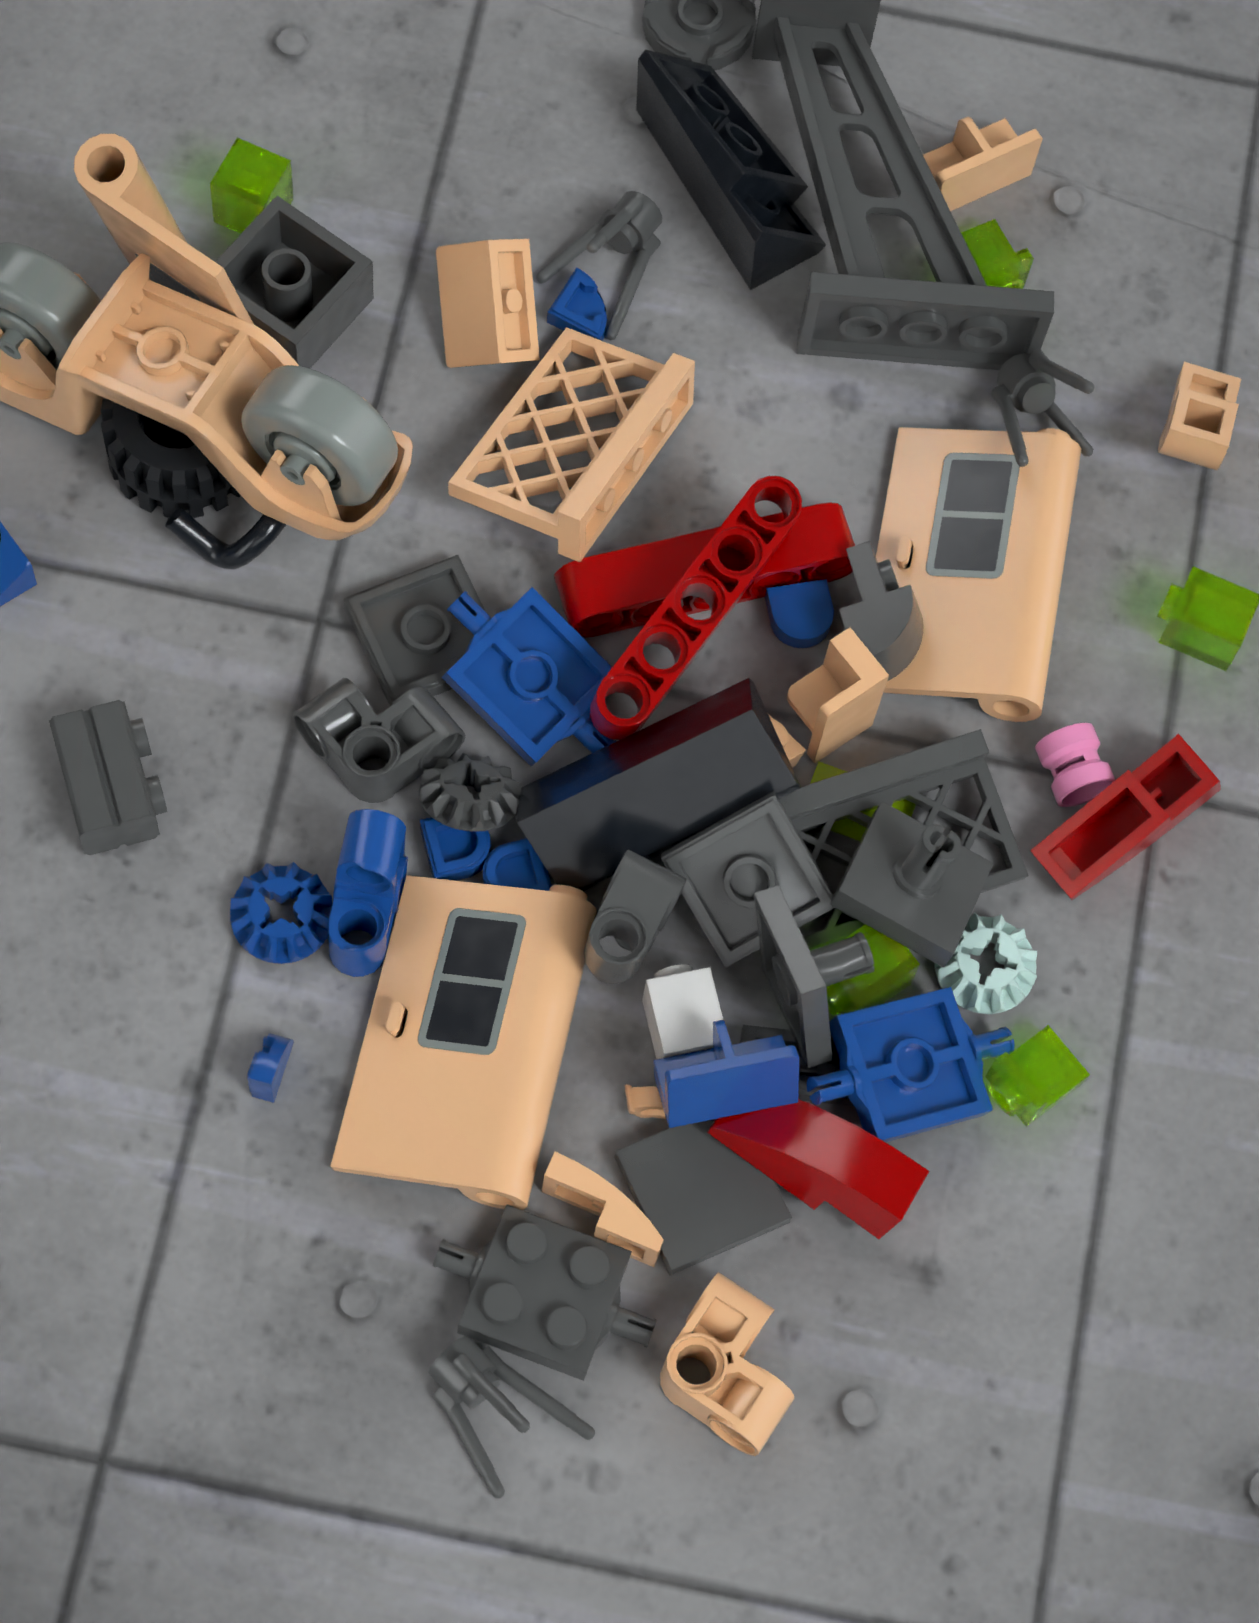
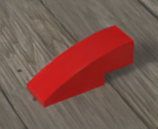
[1030,734,1221,900]
[707,1099,929,1239]

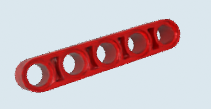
[590,476,802,740]
[554,502,855,638]

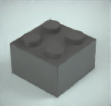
[215,196,374,368]

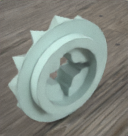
[935,913,1037,1014]

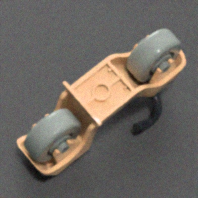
[0,242,413,569]

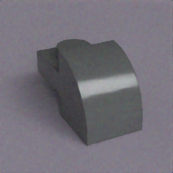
[839,541,924,681]

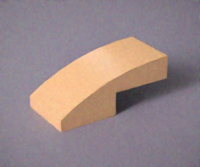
[542,1151,664,1267]

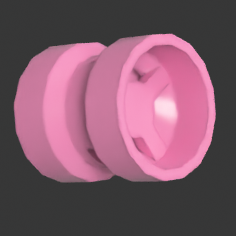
[1035,722,1116,807]

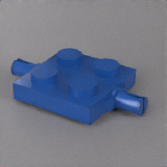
[441,587,616,766]
[806,987,1015,1142]

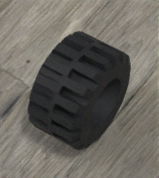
[101,399,241,518]

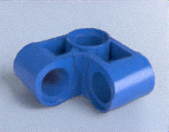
[328,809,408,977]

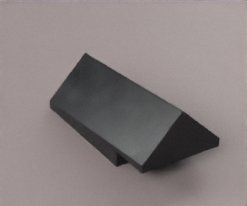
[636,49,826,290]
[517,678,801,891]

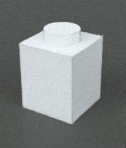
[642,964,723,1059]

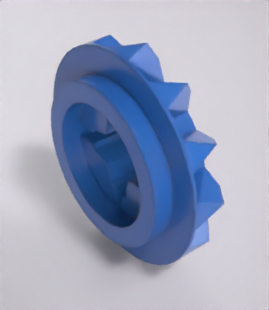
[230,862,333,964]

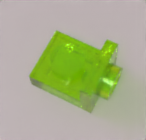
[961,219,1034,289]
[985,1025,1090,1127]

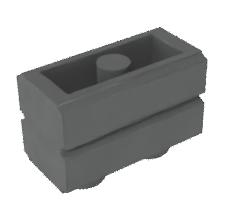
[49,700,168,855]

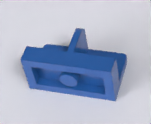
[653,1020,799,1128]

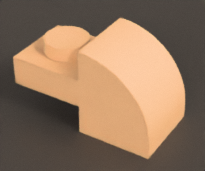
[1158,361,1241,470]

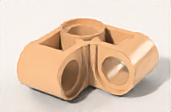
[660,1272,794,1456]

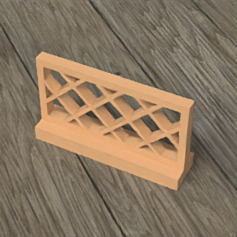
[448,327,695,562]

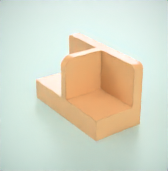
[923,116,1043,211]
[436,239,540,368]
[787,627,889,763]

